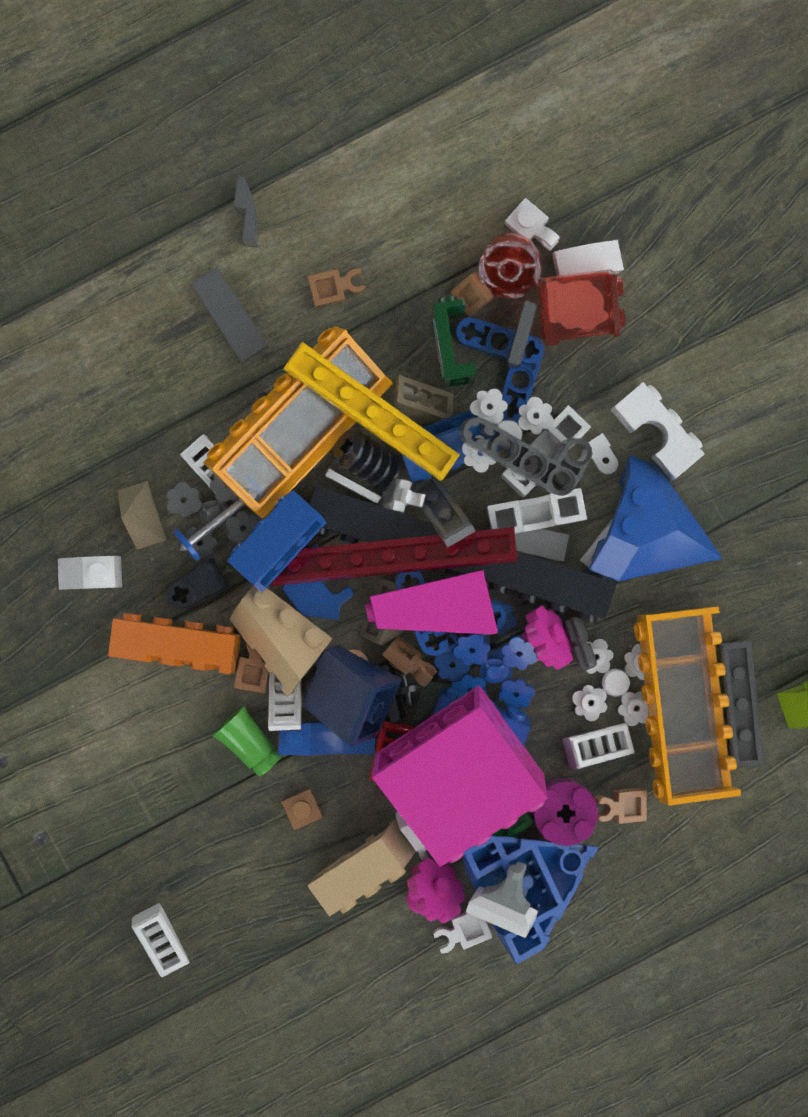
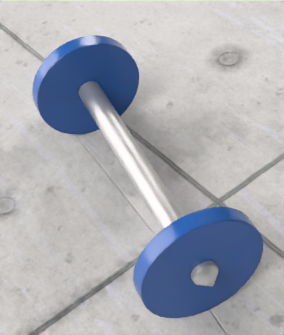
[173,474,265,562]

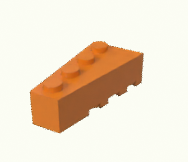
[108,613,241,674]

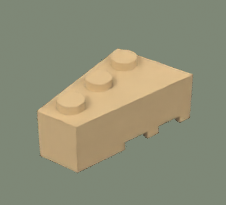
[229,586,333,697]
[307,818,416,916]

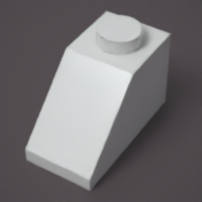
[58,556,122,590]

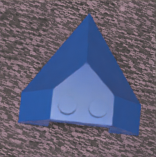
[588,455,723,582]
[463,835,599,964]

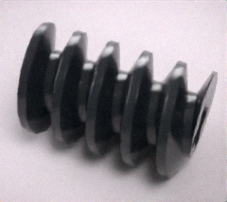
[333,428,401,492]

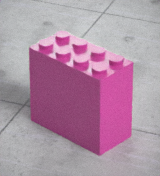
[372,685,548,867]

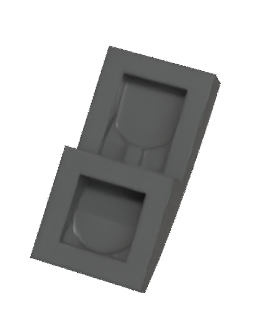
[234,176,259,248]

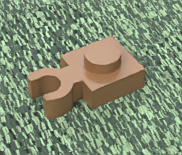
[308,269,366,308]
[382,635,437,687]
[234,643,269,695]
[594,788,647,824]

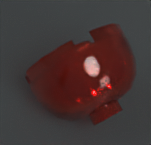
[478,233,542,299]

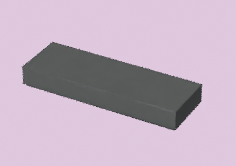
[191,267,268,364]
[410,476,475,547]

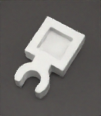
[433,912,493,953]

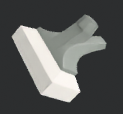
[466,861,538,938]

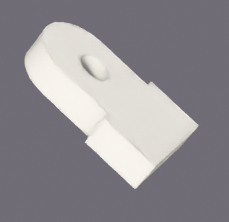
[588,433,618,474]

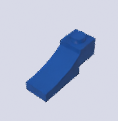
[278,720,375,756]

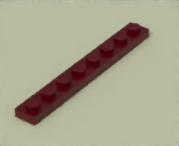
[268,527,518,587]

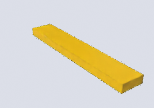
[283,342,460,481]

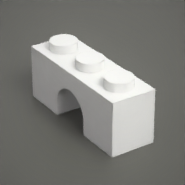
[611,382,704,481]
[500,405,591,498]
[485,488,587,534]

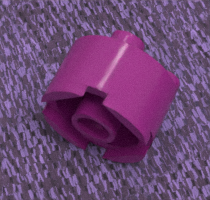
[532,777,598,846]

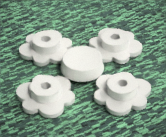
[462,389,554,481]
[572,639,659,726]

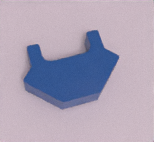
[283,545,355,620]

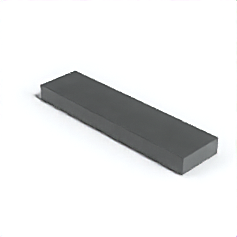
[718,640,764,768]

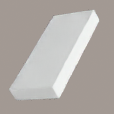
[325,469,381,505]

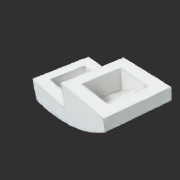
[552,240,624,283]

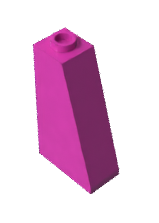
[365,570,498,635]

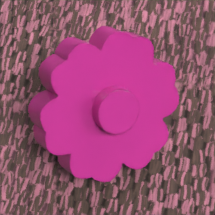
[519,606,573,670]
[406,858,465,923]

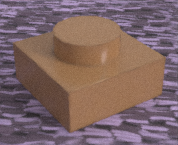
[451,272,494,317]
[282,787,323,830]

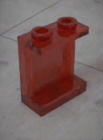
[537,269,625,346]

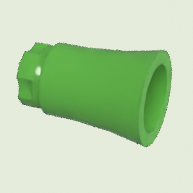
[212,706,282,777]

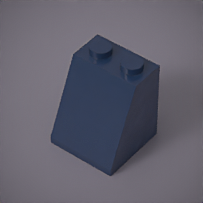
[303,645,402,747]

